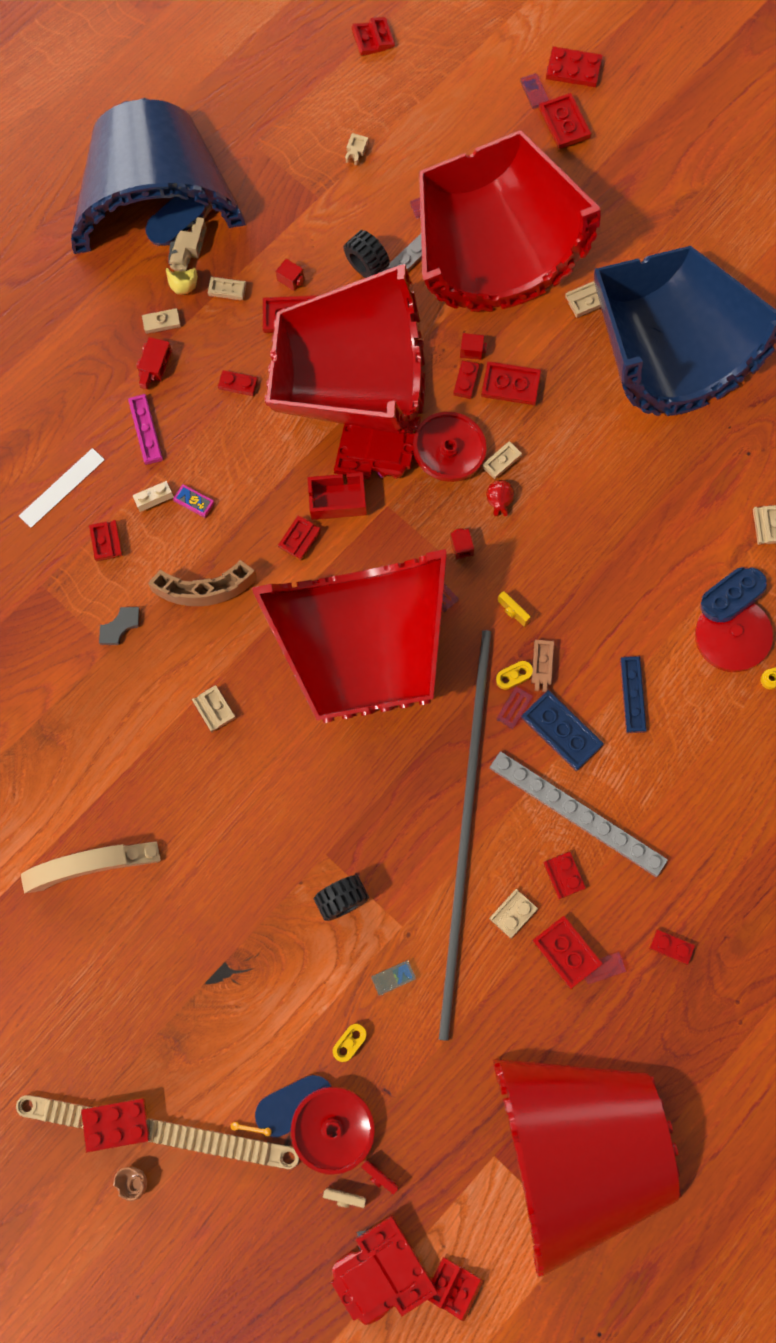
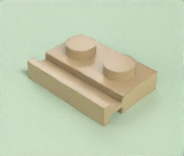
[565,281,601,318]
[753,505,776,545]
[192,685,236,732]
[489,889,538,939]

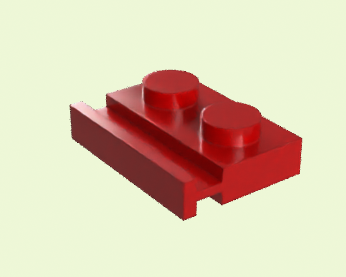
[278,515,321,560]
[89,520,123,562]
[543,852,586,900]

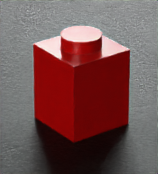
[275,258,305,291]
[460,333,487,360]
[450,528,474,560]

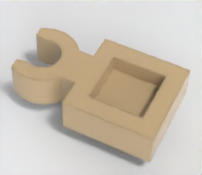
[345,133,369,165]

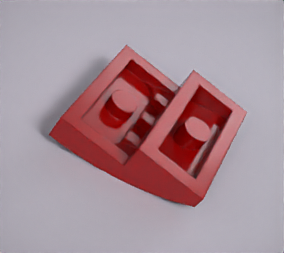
[351,17,395,56]
[428,1257,484,1321]

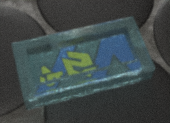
[371,960,416,996]

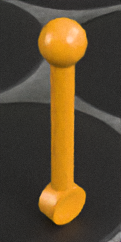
[231,1122,272,1136]

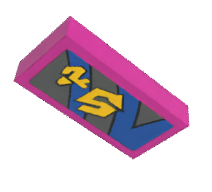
[173,484,215,518]

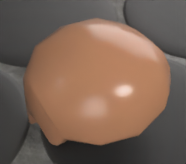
[113,1167,147,1201]

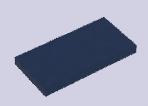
[521,690,604,771]

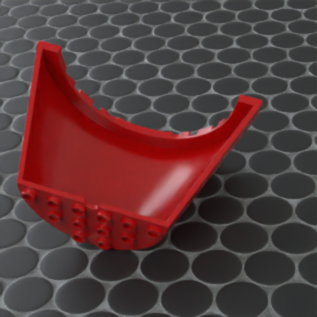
[419,130,601,312]
[265,264,425,435]
[252,549,447,723]
[493,1059,681,1277]

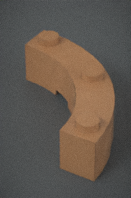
[148,560,257,606]

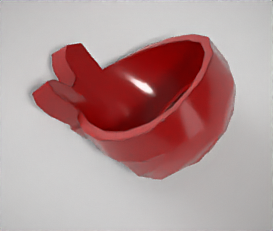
[486,480,514,517]

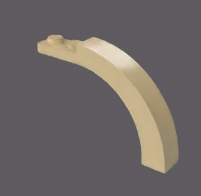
[21,842,161,893]

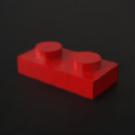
[453,360,479,399]
[218,370,258,396]
[649,930,695,965]

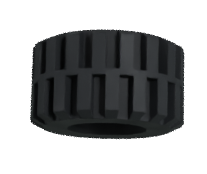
[343,230,390,278]
[314,875,369,921]

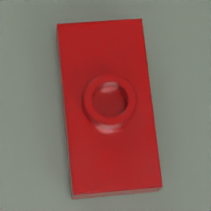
[361,1160,399,1195]

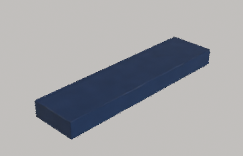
[620,656,646,733]

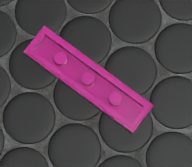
[128,394,163,465]

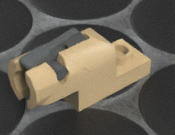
[168,217,207,271]

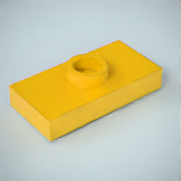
[498,591,530,627]

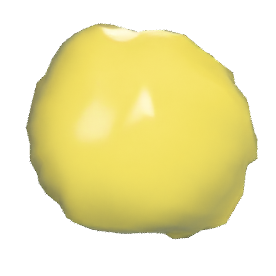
[166,268,198,295]

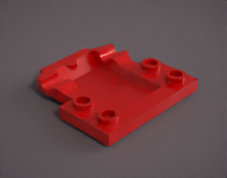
[334,424,415,480]
[331,1215,438,1325]

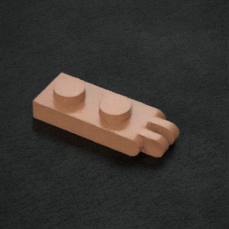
[531,640,554,692]

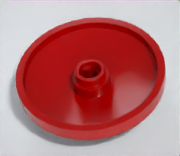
[412,412,487,482]
[695,603,773,672]
[291,1087,375,1175]

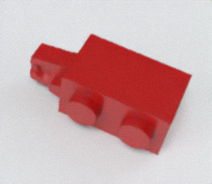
[137,337,172,390]

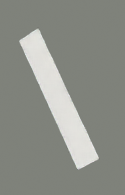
[19,448,105,527]

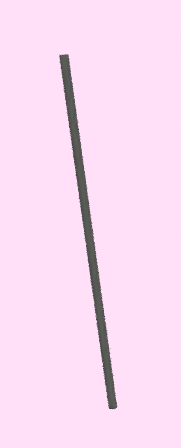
[438,630,492,1041]

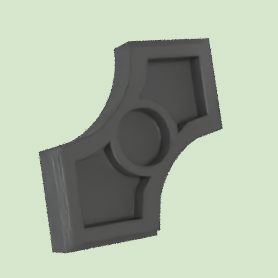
[99,607,140,645]

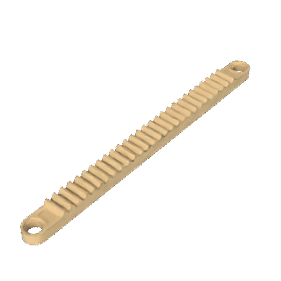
[16,1095,300,1169]

